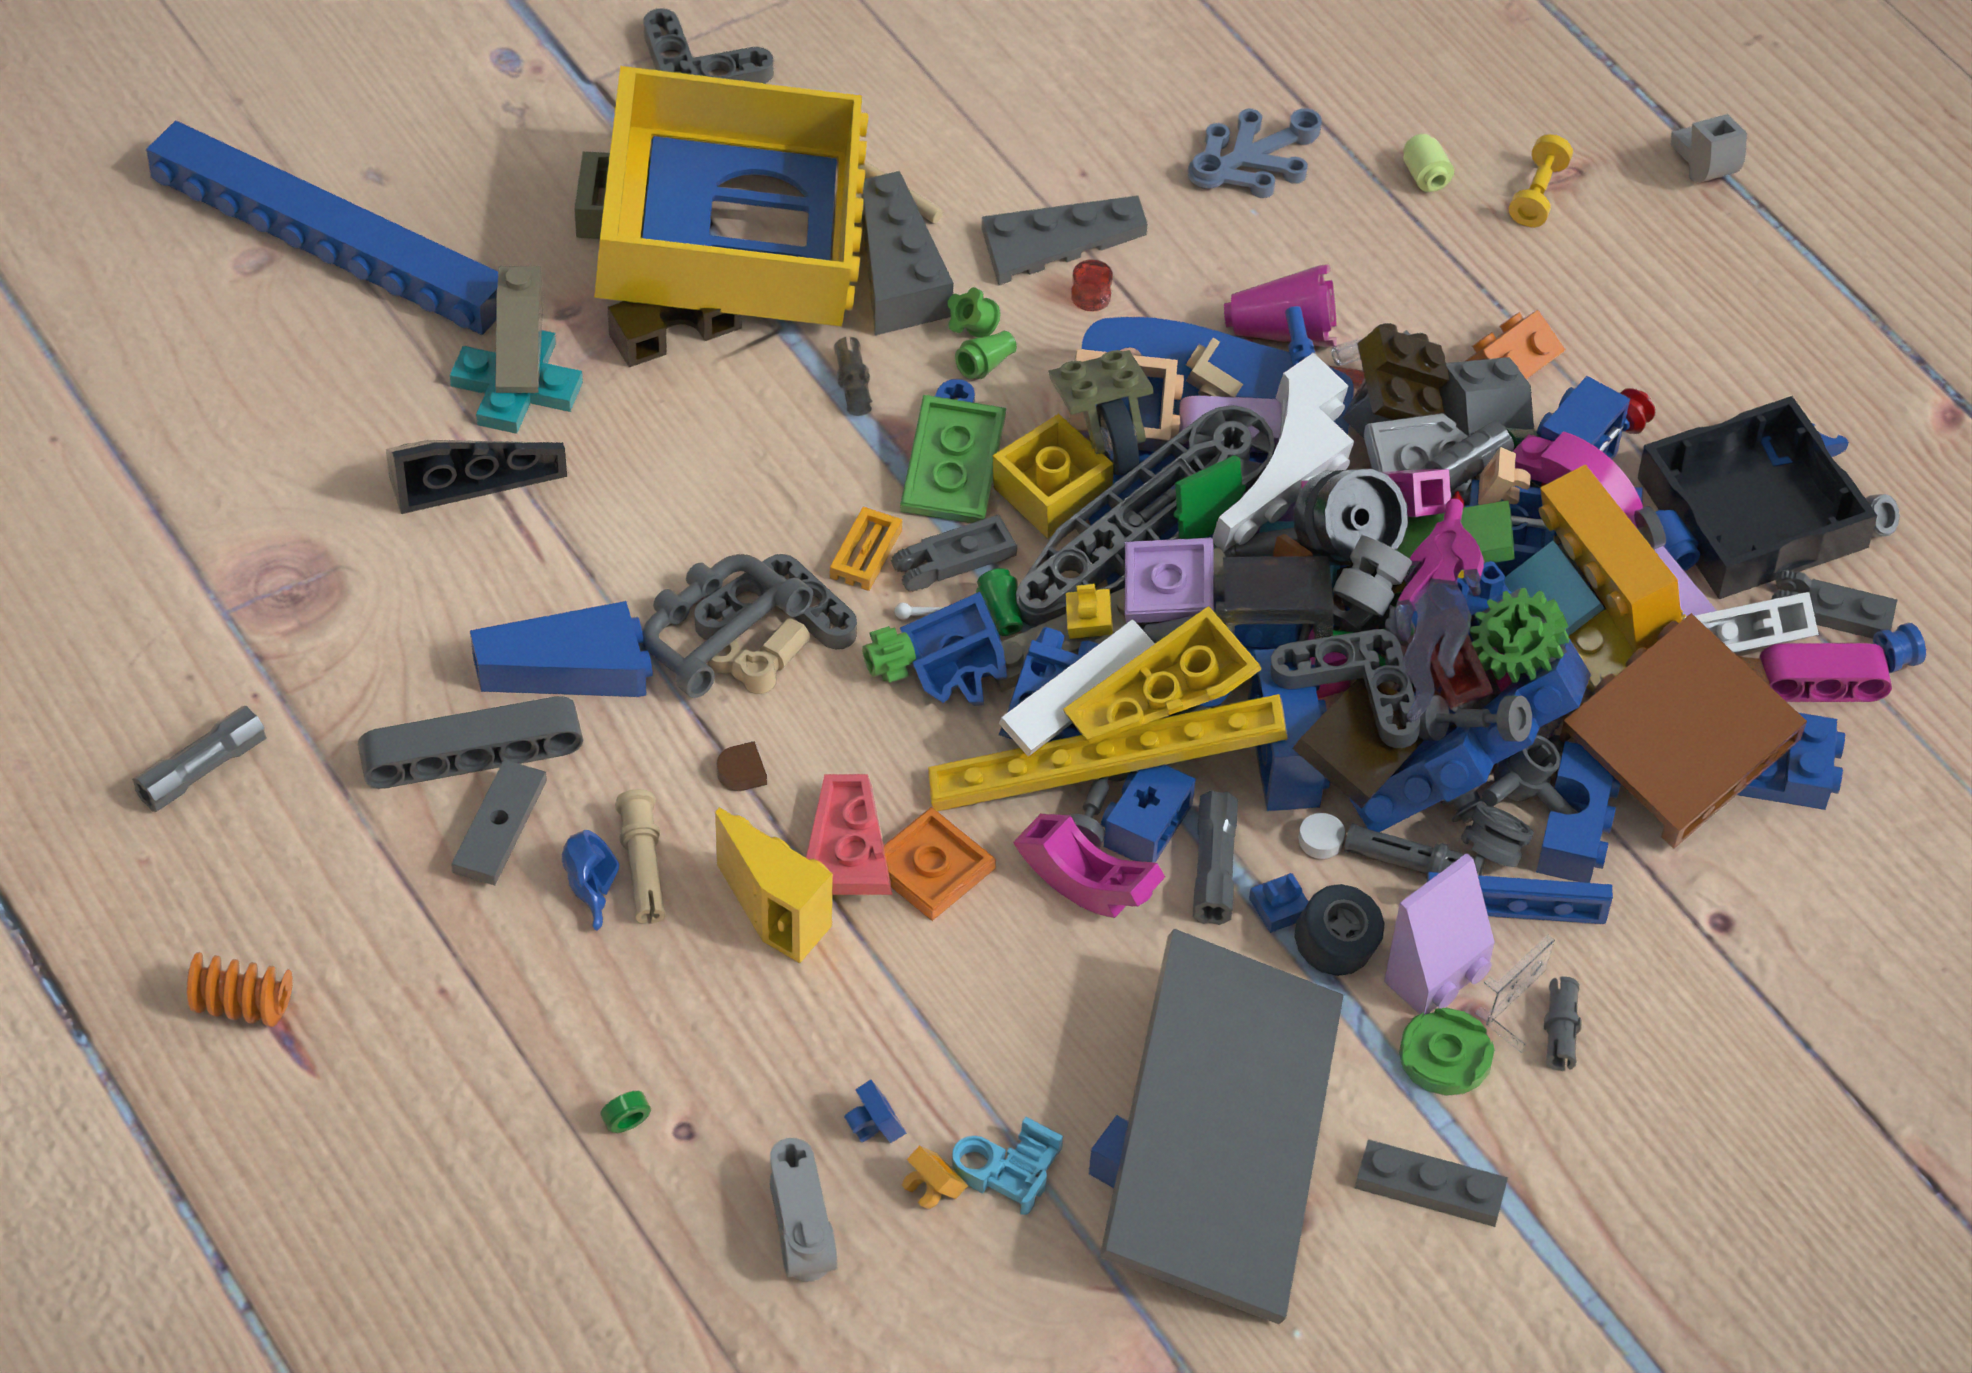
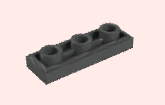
[451,760,547,886]

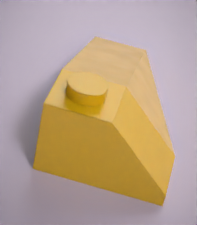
[1063,606,1261,744]

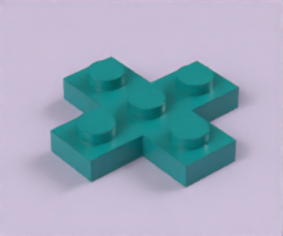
[449,330,583,434]

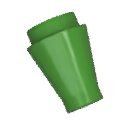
[955,331,1017,379]

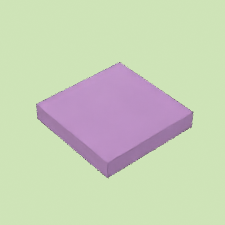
[1125,538,1214,623]

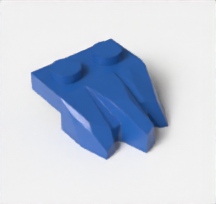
[900,592,1007,706]

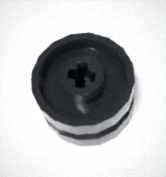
[1294,469,1408,565]

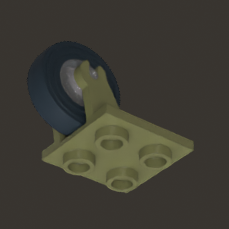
[1048,350,1154,475]

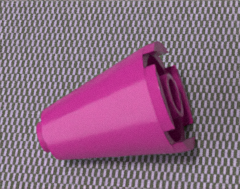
[1224,264,1337,347]

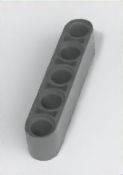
[358,696,583,789]

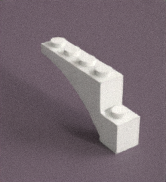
[1213,353,1354,553]

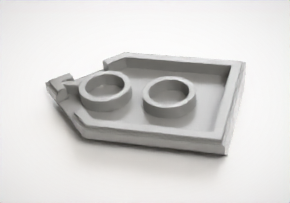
[1364,414,1471,498]

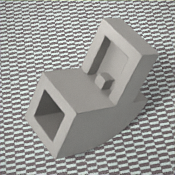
[1671,114,1747,183]

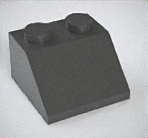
[1439,357,1534,436]

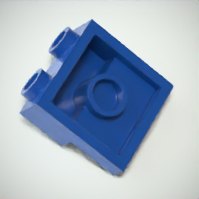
[1737,712,1845,810]

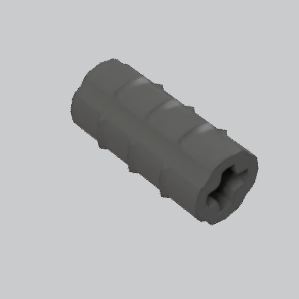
[1425,421,1514,491]

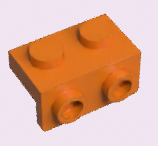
[1465,310,1566,379]

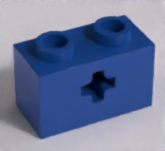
[1101,765,1196,863]

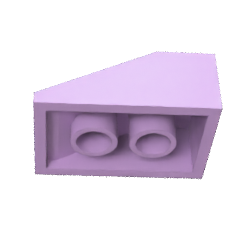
[1384,853,1495,1016]

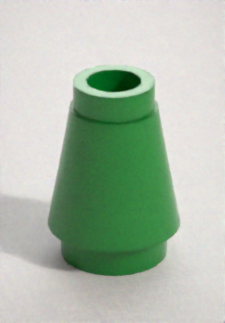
[976,568,1023,636]

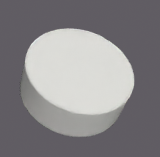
[1299,813,1345,859]

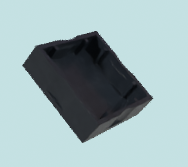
[1637,396,1878,599]

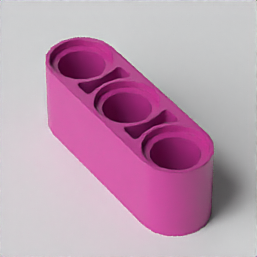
[1759,643,1892,702]

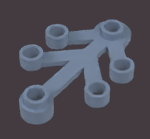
[1188,108,1322,198]

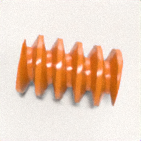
[187,952,293,1027]

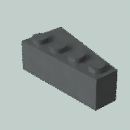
[861,171,954,335]

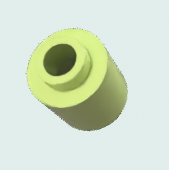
[1403,134,1454,192]

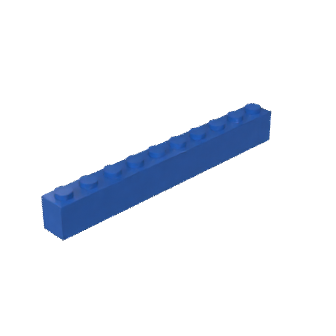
[146,120,498,335]

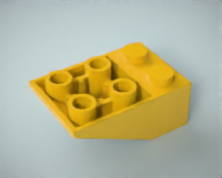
[715,807,832,963]

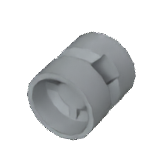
[1332,535,1412,617]

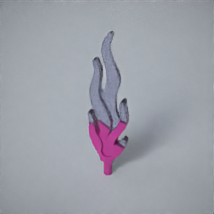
[1395,499,1484,723]

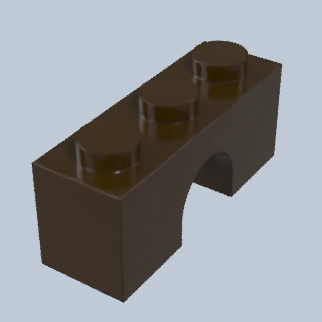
[608,301,742,368]

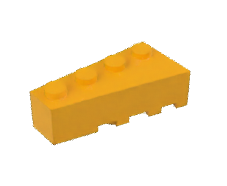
[1539,464,1682,652]

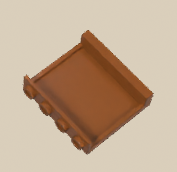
[1559,613,1807,849]

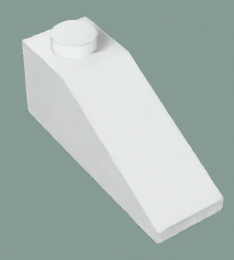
[1682,592,1819,653]

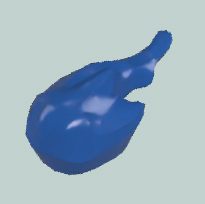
[562,830,620,931]

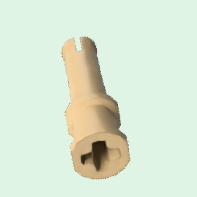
[615,789,665,924]

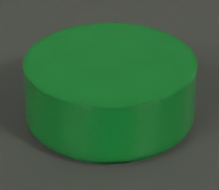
[600,1091,651,1133]

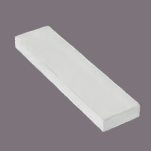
[999,619,1155,756]

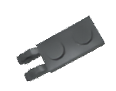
[891,515,1017,592]
[1771,570,1897,639]

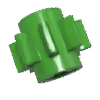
[862,626,916,683]

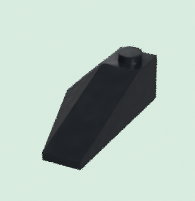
[386,440,567,514]

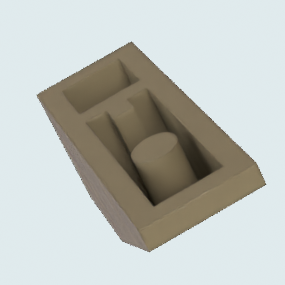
[496,266,543,393]

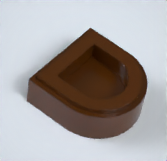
[717,741,767,791]

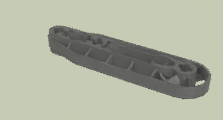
[1016,405,1275,627]

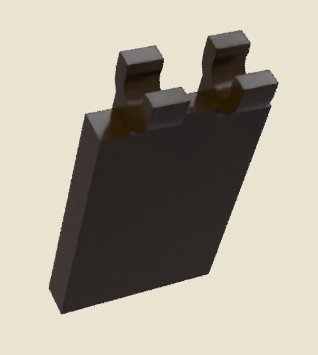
[1292,666,1442,809]

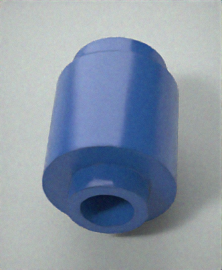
[1655,510,1700,572]

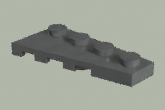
[981,195,1148,285]

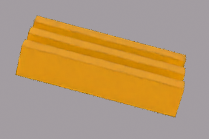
[830,507,903,591]

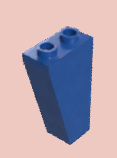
[470,601,653,697]

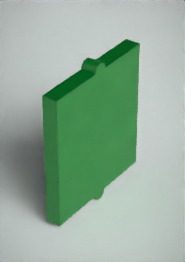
[1174,455,1246,539]

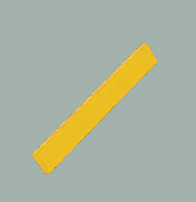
[928,694,1288,811]

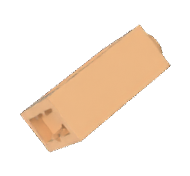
[1068,349,1184,452]

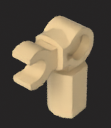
[708,617,810,694]

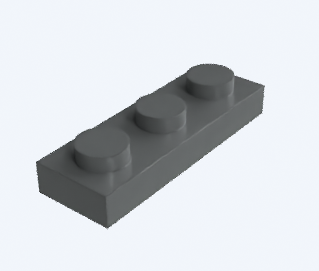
[1355,1139,1508,1227]

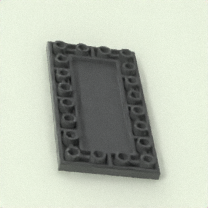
[1100,929,1344,1324]

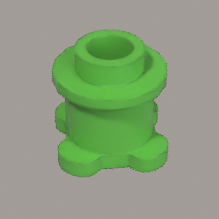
[947,287,1000,338]

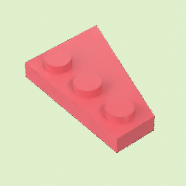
[806,774,893,895]

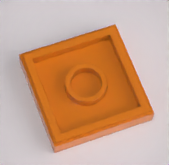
[883,807,996,921]

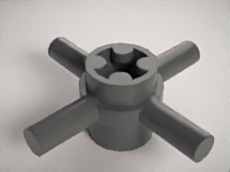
[1482,735,1577,814]

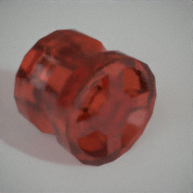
[1071,259,1113,312]

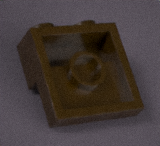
[1357,323,1450,420]

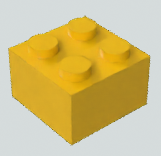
[993,413,1113,539]

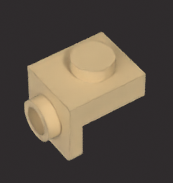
[1186,338,1243,397]

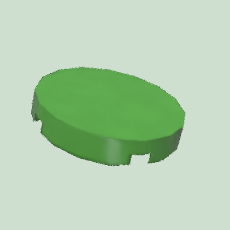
[1399,1008,1495,1096]

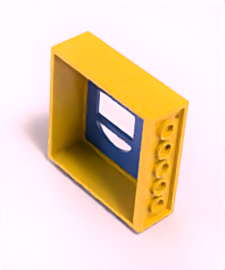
[594,66,869,327]

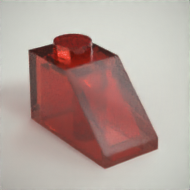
[1415,611,1493,709]

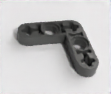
[644,8,774,83]
[694,554,857,650]
[1271,629,1420,748]

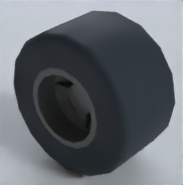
[1294,884,1385,976]

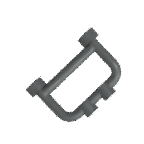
[642,554,813,698]

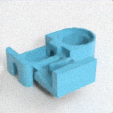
[952,1117,1063,1215]

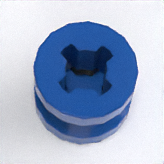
[1873,622,1926,673]

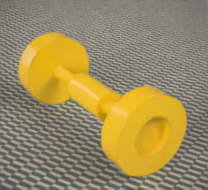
[1509,134,1573,228]

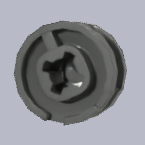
[1461,804,1534,867]

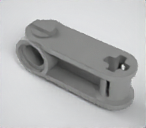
[770,1138,837,1282]

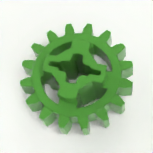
[1469,588,1569,683]

